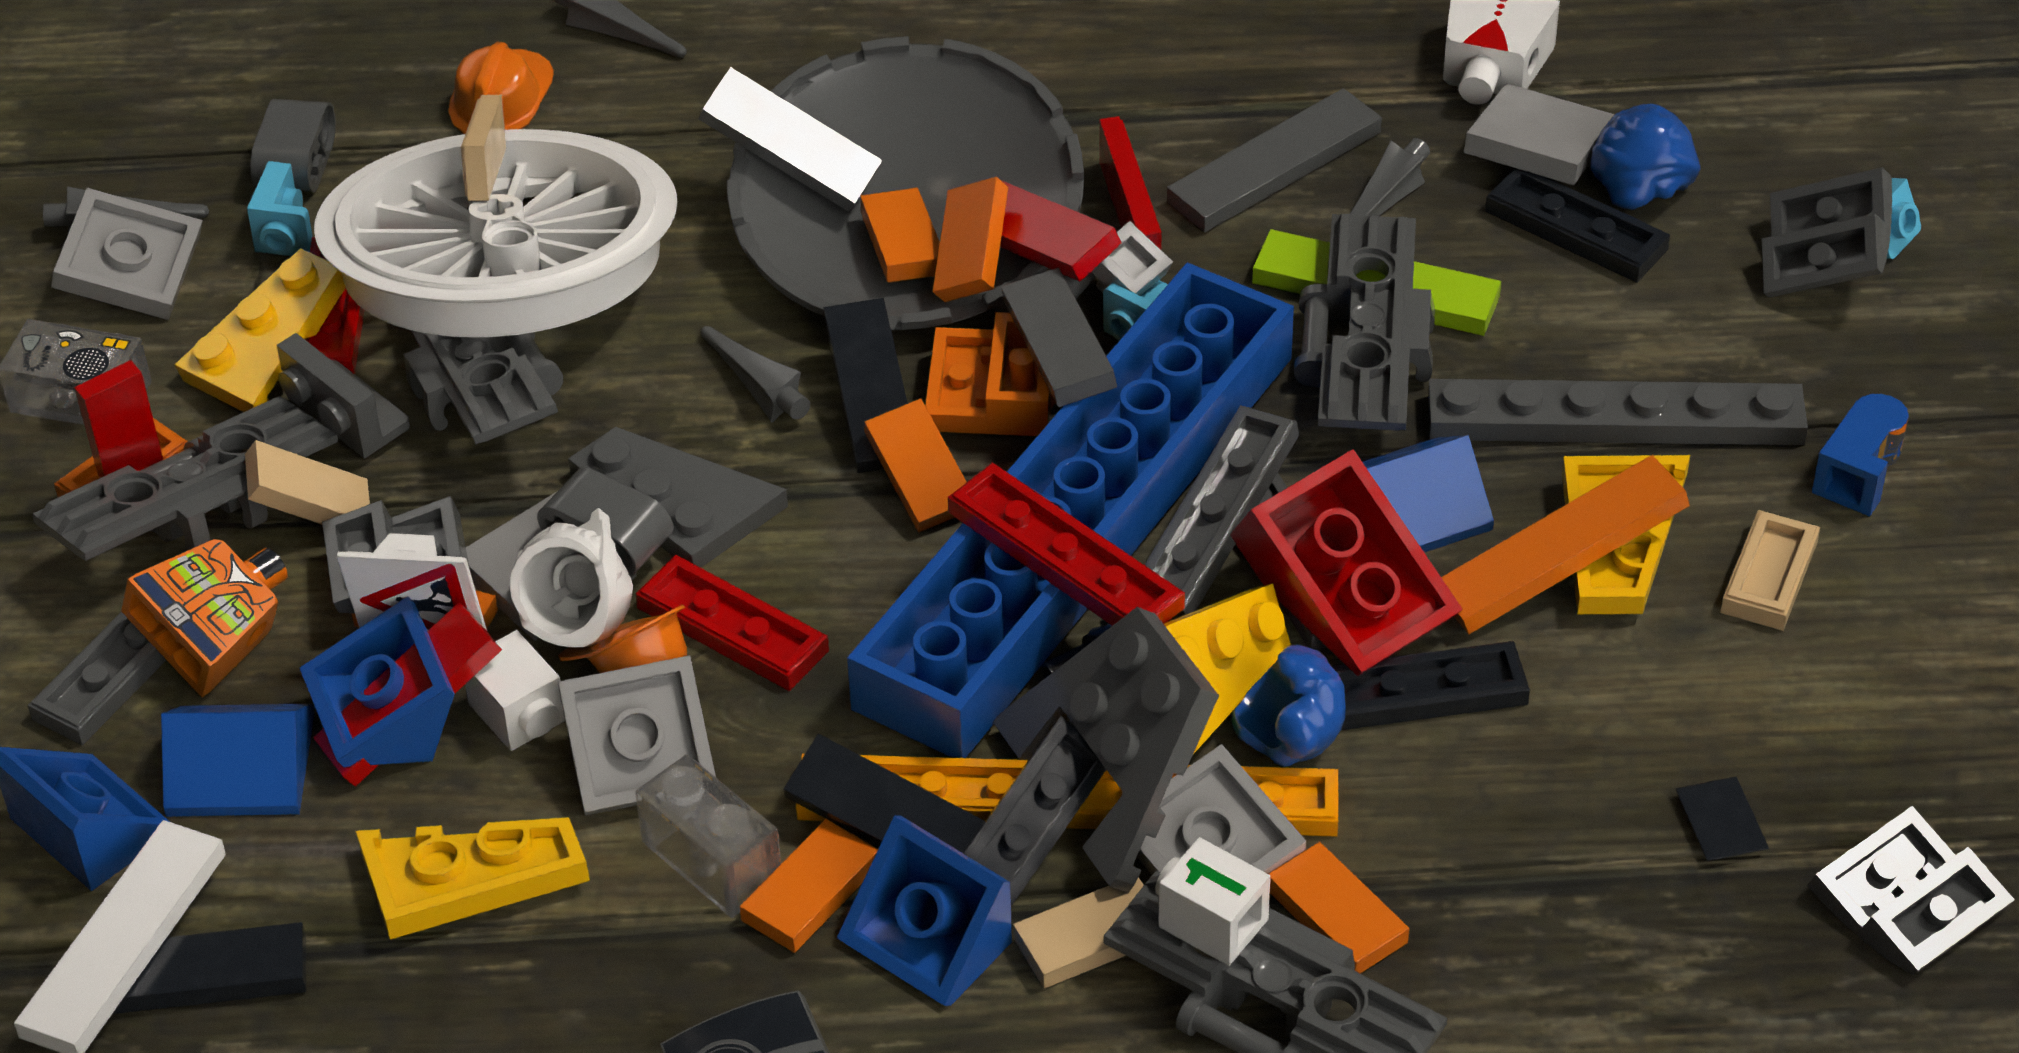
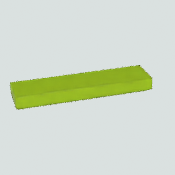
[1252,229,1501,336]

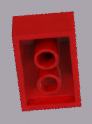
[1230,449,1463,676]

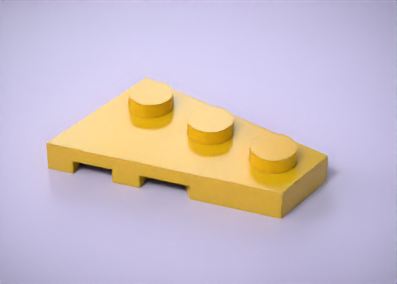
[174,248,346,412]
[1562,455,1690,614]
[1164,584,1291,754]
[356,817,590,940]

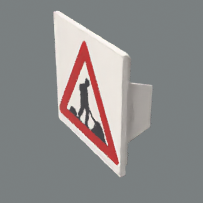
[337,533,487,631]

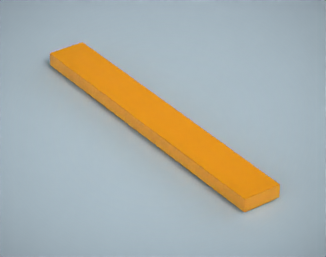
[796,753,1338,836]

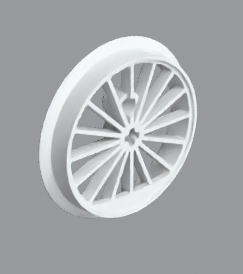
[314,129,677,337]

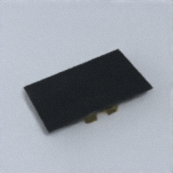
[1675,776,1769,861]

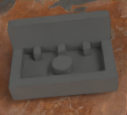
[276,333,410,459]

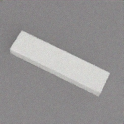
[14,820,226,1053]

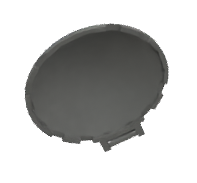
[727,36,1096,330]

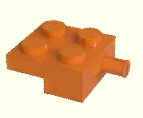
[925,312,1055,436]

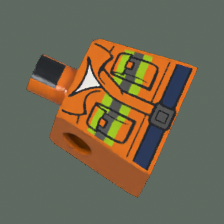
[121,539,288,697]

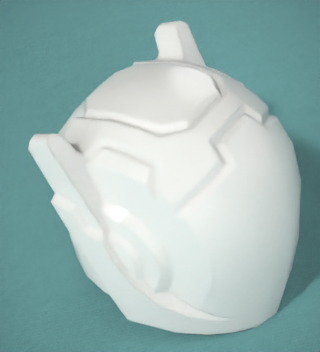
[509,508,633,647]

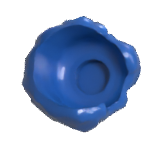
[1591,104,1701,210]
[1231,644,1346,767]

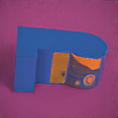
[1812,394,1909,517]

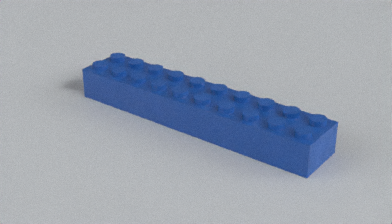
[847,262,1294,758]

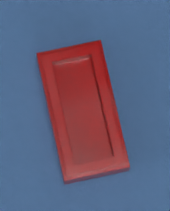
[74,360,163,478]

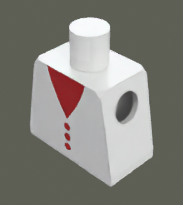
[1443,0,1560,104]

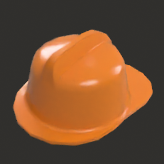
[448,42,554,134]
[558,605,687,673]

